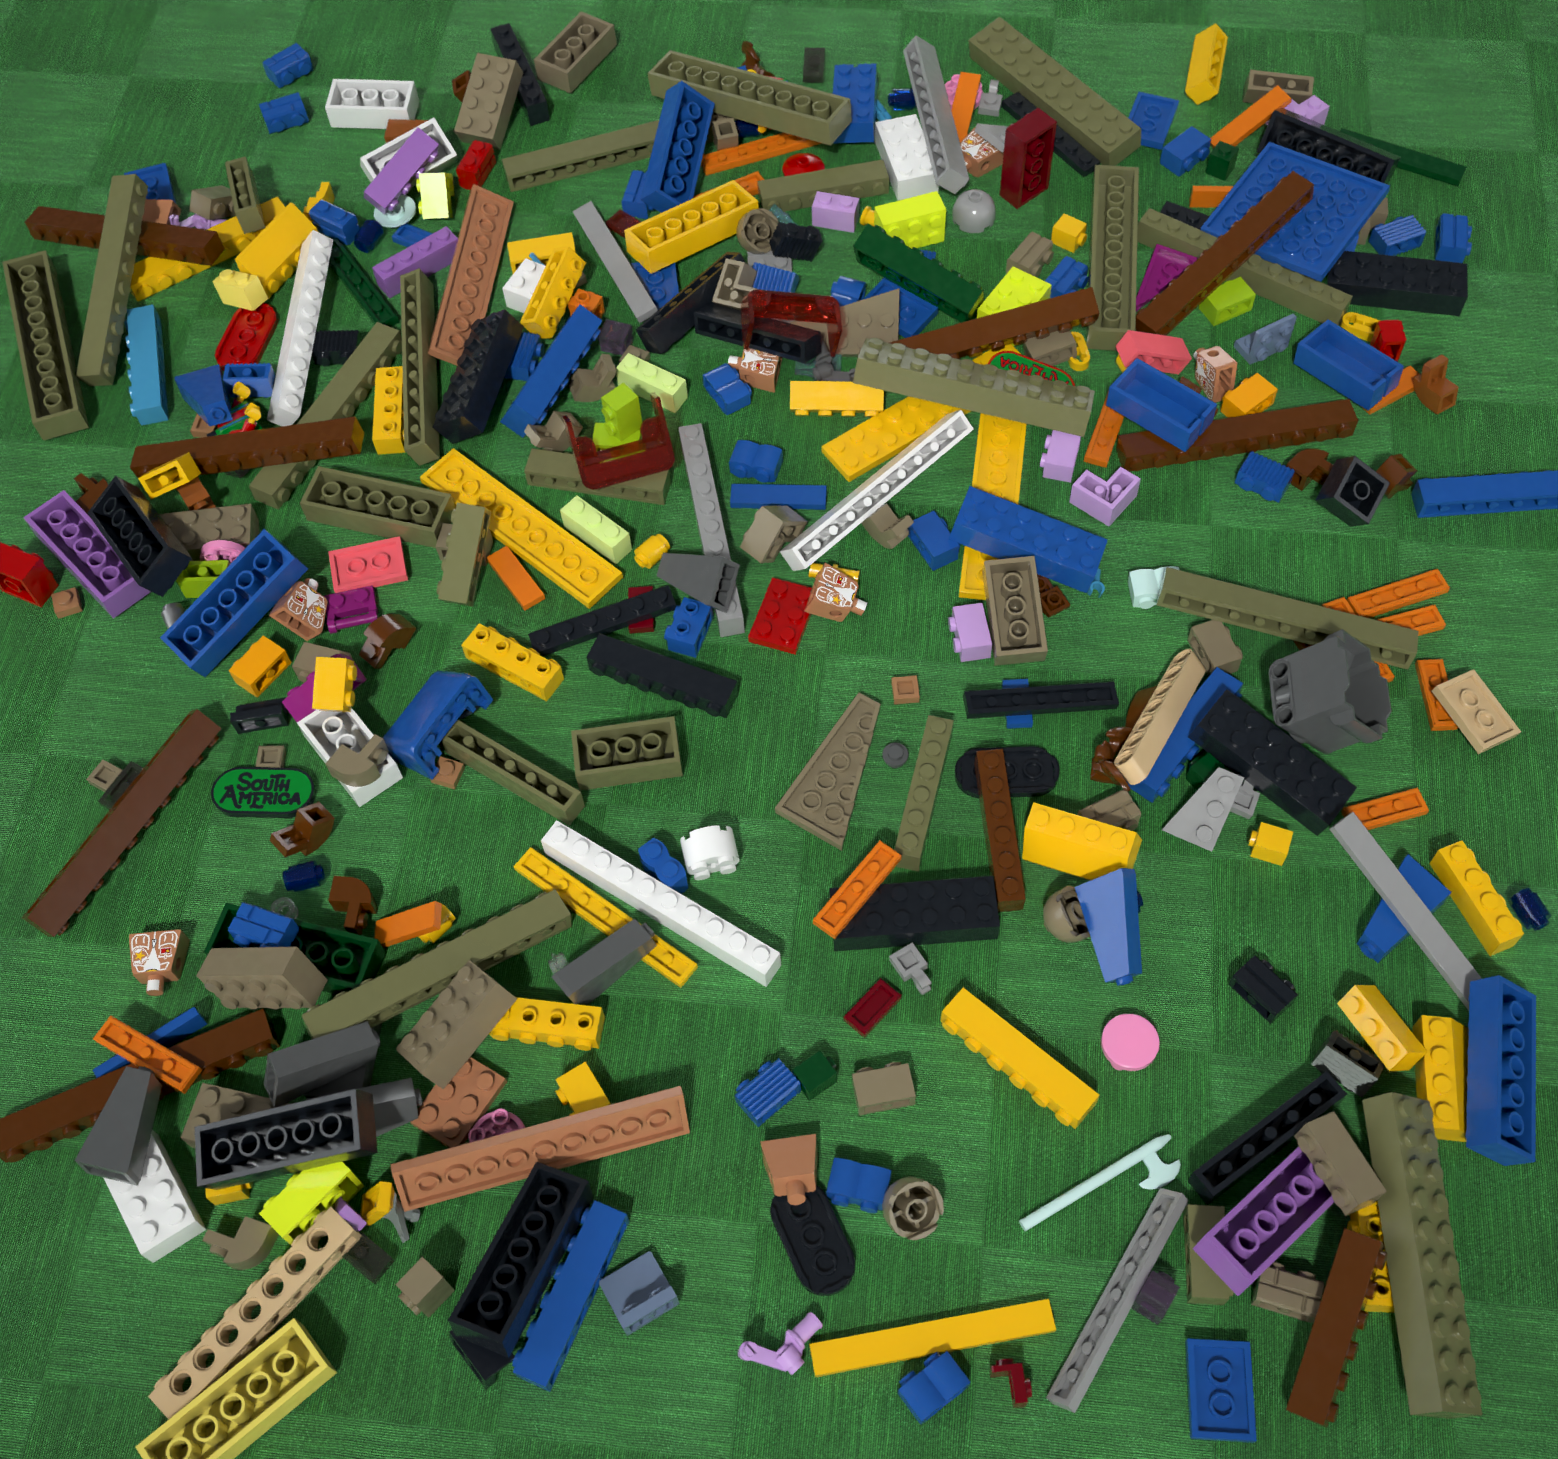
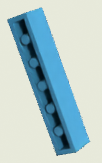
[124,304,169,426]

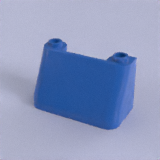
[383,671,493,780]

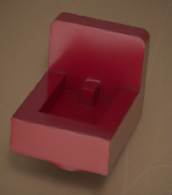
[989,1359,1032,1408]

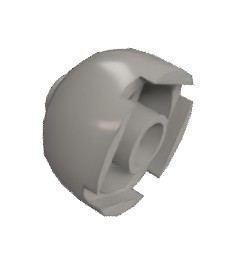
[952,189,996,233]

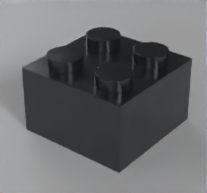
[1315,456,1390,527]

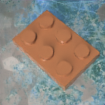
[410,1057,507,1148]

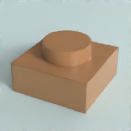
[190,414,218,438]
[51,587,83,619]
[891,675,920,705]
[430,756,465,789]

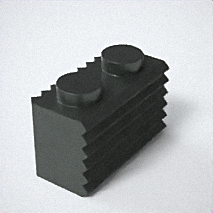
[1311,1030,1385,1098]

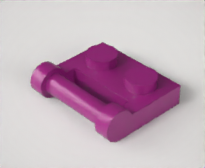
[324,585,379,634]

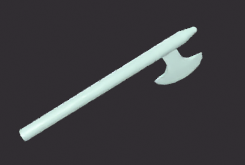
[1019,1134,1181,1231]

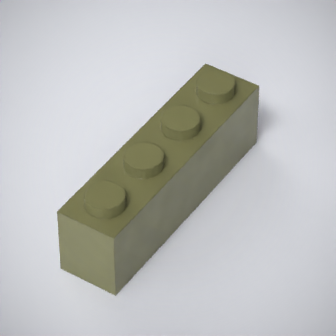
[225,156,265,234]
[437,502,492,607]

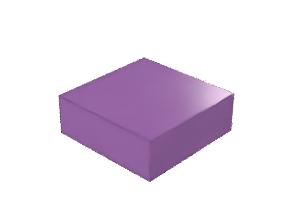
[333,1197,367,1231]

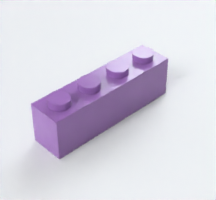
[364,127,439,215]
[372,226,458,299]

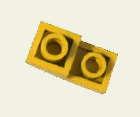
[303,182,335,222]

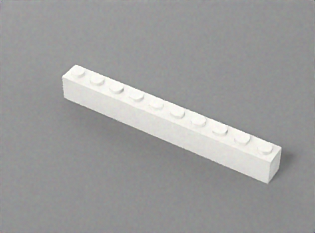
[267,230,333,426]
[780,410,974,571]
[541,820,781,987]

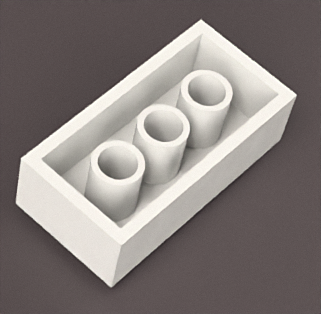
[325,79,419,129]
[875,114,939,201]
[360,118,457,187]
[297,708,403,807]
[104,1130,207,1263]

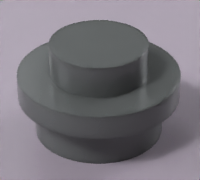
[882,743,908,768]

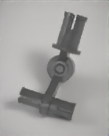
[812,335,856,382]

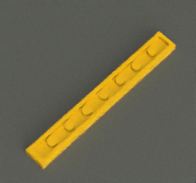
[514,847,698,988]
[809,1299,1056,1377]

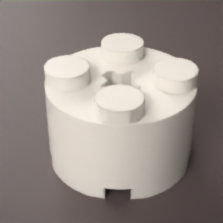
[680,825,739,880]

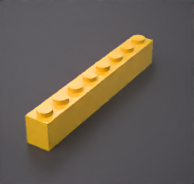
[130,196,285,302]

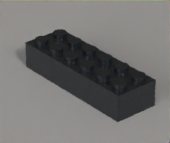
[1257,107,1401,184]
[1322,251,1468,316]
[432,309,524,444]
[88,476,192,597]
[1188,689,1357,836]
[829,876,1000,952]
[194,1089,378,1190]
[448,1161,594,1358]

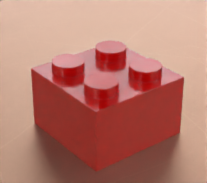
[0,542,59,608]

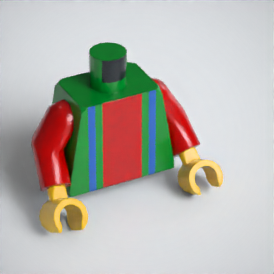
[206,382,262,437]

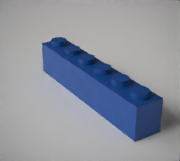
[1411,470,1558,518]
[1127,667,1243,803]
[512,1200,630,1392]

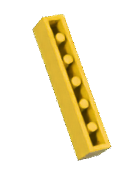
[941,988,1100,1129]

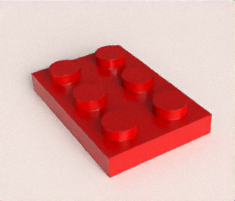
[748,577,812,655]

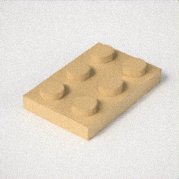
[1432,669,1521,754]

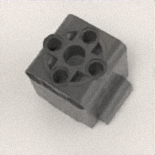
[1269,629,1392,754]

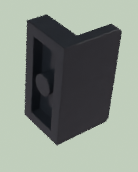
[230,698,288,734]
[449,1330,514,1390]

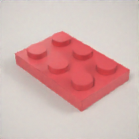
[328,536,408,593]

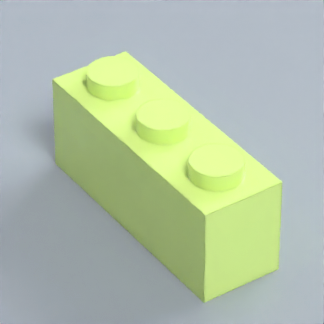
[616,353,688,413]
[560,495,632,565]

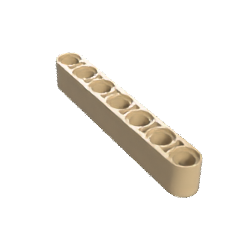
[1114,649,1206,785]

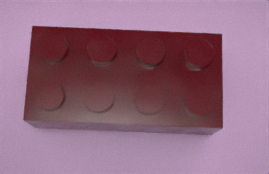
[999,108,1057,209]

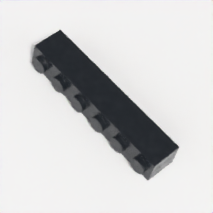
[490,23,550,126]
[636,252,745,354]
[694,302,821,363]
[586,633,739,718]
[1187,1071,1347,1205]

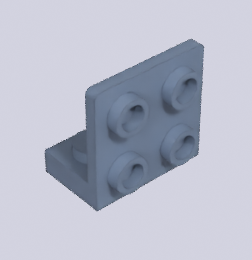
[1234,313,1297,365]
[599,1251,680,1336]

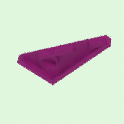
[1136,244,1197,312]

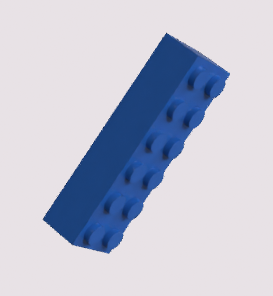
[640,81,715,213]
[500,304,602,438]
[949,486,1108,593]
[160,529,308,677]
[1465,975,1536,1166]

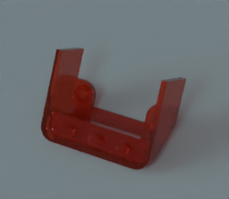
[741,289,842,357]
[562,392,675,490]

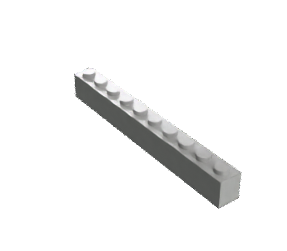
[903,36,969,194]
[678,423,745,637]

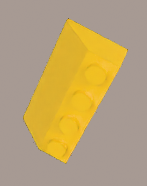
[235,202,318,300]
[1022,802,1142,881]
[1412,1015,1469,1142]

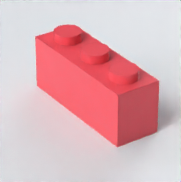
[1116,330,1192,374]

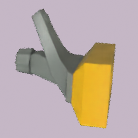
[360,1181,420,1243]

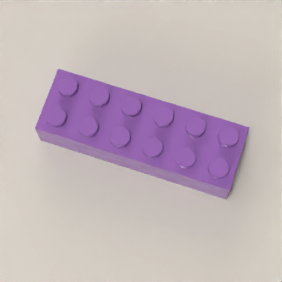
[23,490,151,619]
[1192,1147,1334,1296]

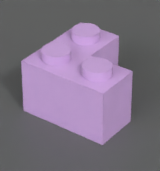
[1264,95,1330,126]
[1069,467,1141,527]

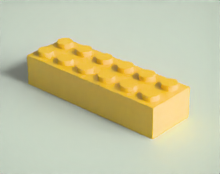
[624,180,759,274]

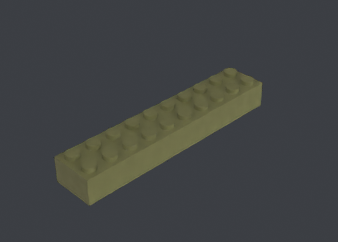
[968,17,1141,166]
[647,50,852,146]
[1086,165,1139,351]
[2,250,89,441]
[853,338,1095,437]
[1362,1092,1482,1419]

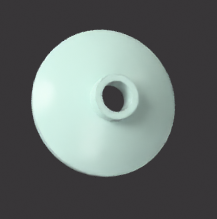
[374,195,416,227]

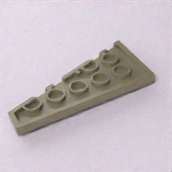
[775,693,881,851]

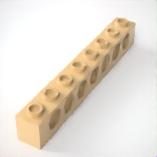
[148,1207,363,1419]

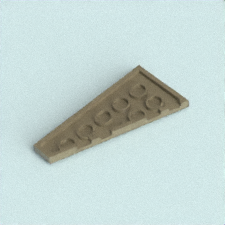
[790,288,899,357]

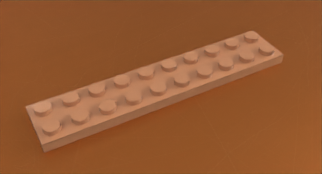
[428,184,514,366]
[391,1086,690,1212]

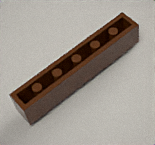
[974,749,1026,912]
[1286,1228,1388,1428]

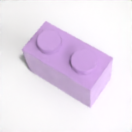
[812,191,859,233]
[1040,430,1081,483]
[948,603,992,662]

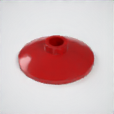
[782,153,825,176]

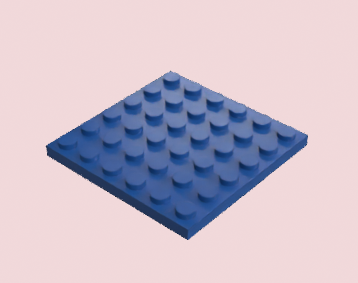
[1200,142,1390,282]

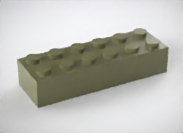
[300,466,456,548]

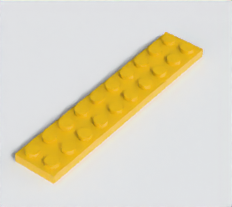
[821,344,1021,482]
[959,413,1027,600]
[420,448,623,609]

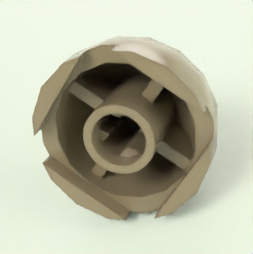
[736,208,779,254]
[1043,886,1090,943]
[882,1176,944,1240]

